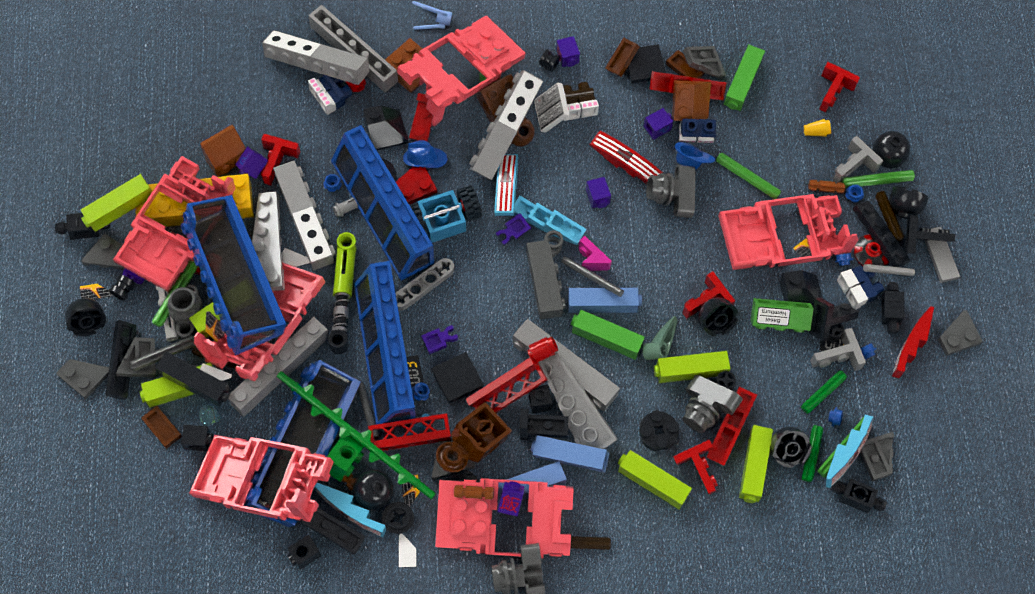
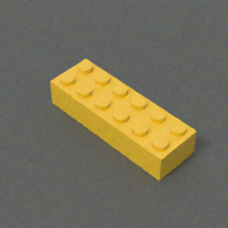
[135,174,254,227]

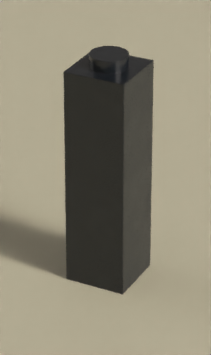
[155,351,230,407]

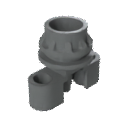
[646,165,695,218]
[167,285,203,340]
[682,375,743,433]
[491,543,545,594]

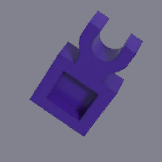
[496,213,531,245]
[421,325,458,355]

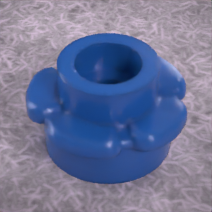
[323,174,342,192]
[845,185,864,202]
[835,253,854,266]
[860,343,877,359]
[412,382,430,401]
[828,407,843,427]

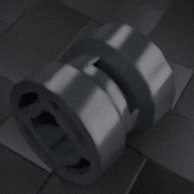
[109,274,136,301]

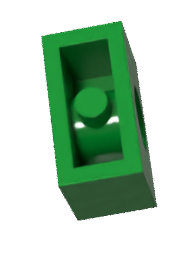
[327,436,364,482]

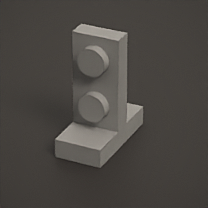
[833,136,883,183]
[810,328,866,371]

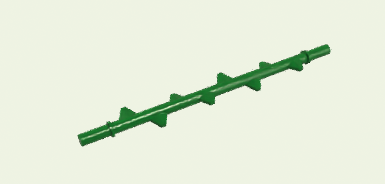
[276,371,436,500]

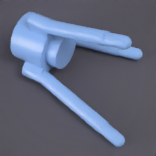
[412,1,452,30]

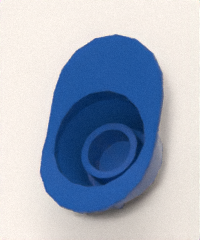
[403,140,448,168]
[675,142,715,170]

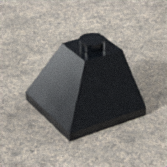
[363,105,409,150]
[779,270,822,308]

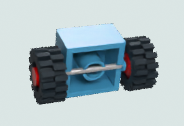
[410,185,482,243]

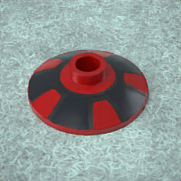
[854,234,889,266]

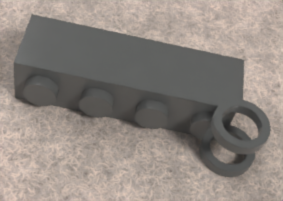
[526,230,566,320]

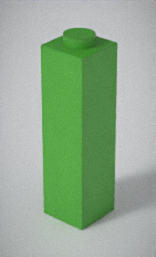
[724,44,765,111]
[571,310,645,360]

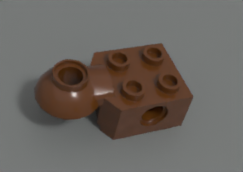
[475,74,535,147]
[436,402,512,473]

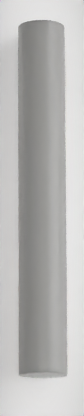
[863,264,915,276]

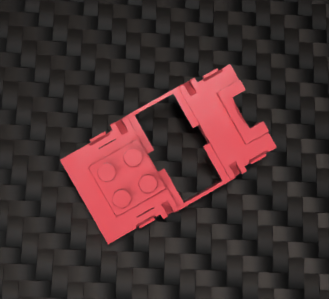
[397,16,526,127]
[113,156,236,292]
[718,194,858,270]
[194,262,325,381]
[189,434,334,522]
[435,478,574,558]

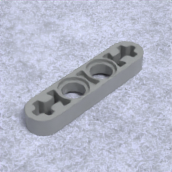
[395,258,454,311]

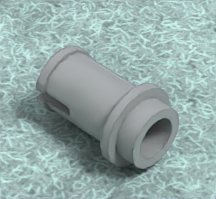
[333,197,358,217]

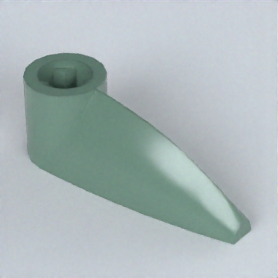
[643,316,678,360]

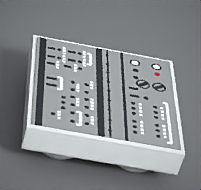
[534,83,570,133]

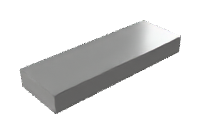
[925,227,960,283]

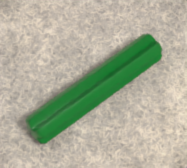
[801,370,847,414]
[802,425,823,482]

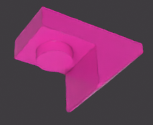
[578,236,612,271]

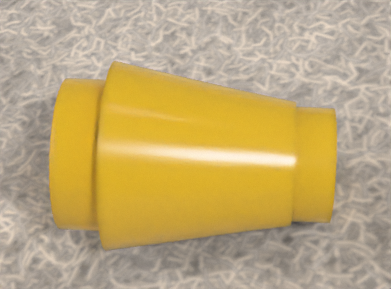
[803,119,831,137]

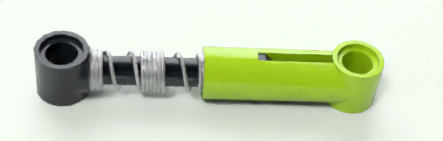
[328,232,357,355]

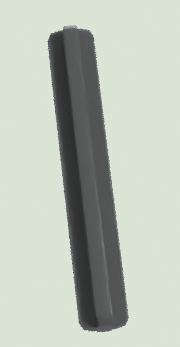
[130,334,196,371]

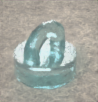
[199,405,221,426]

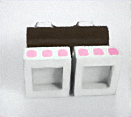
[563,82,599,121]

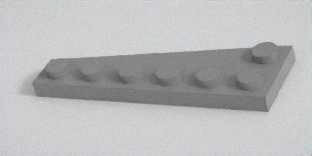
[247,191,285,291]
[538,351,618,449]

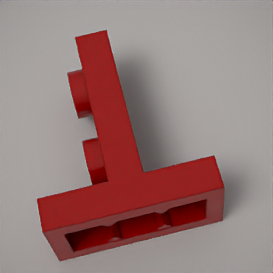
[819,62,860,112]
[409,93,433,142]
[261,134,300,186]
[682,271,735,319]
[673,439,718,495]

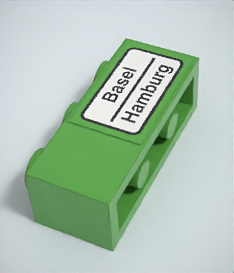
[751,298,814,333]

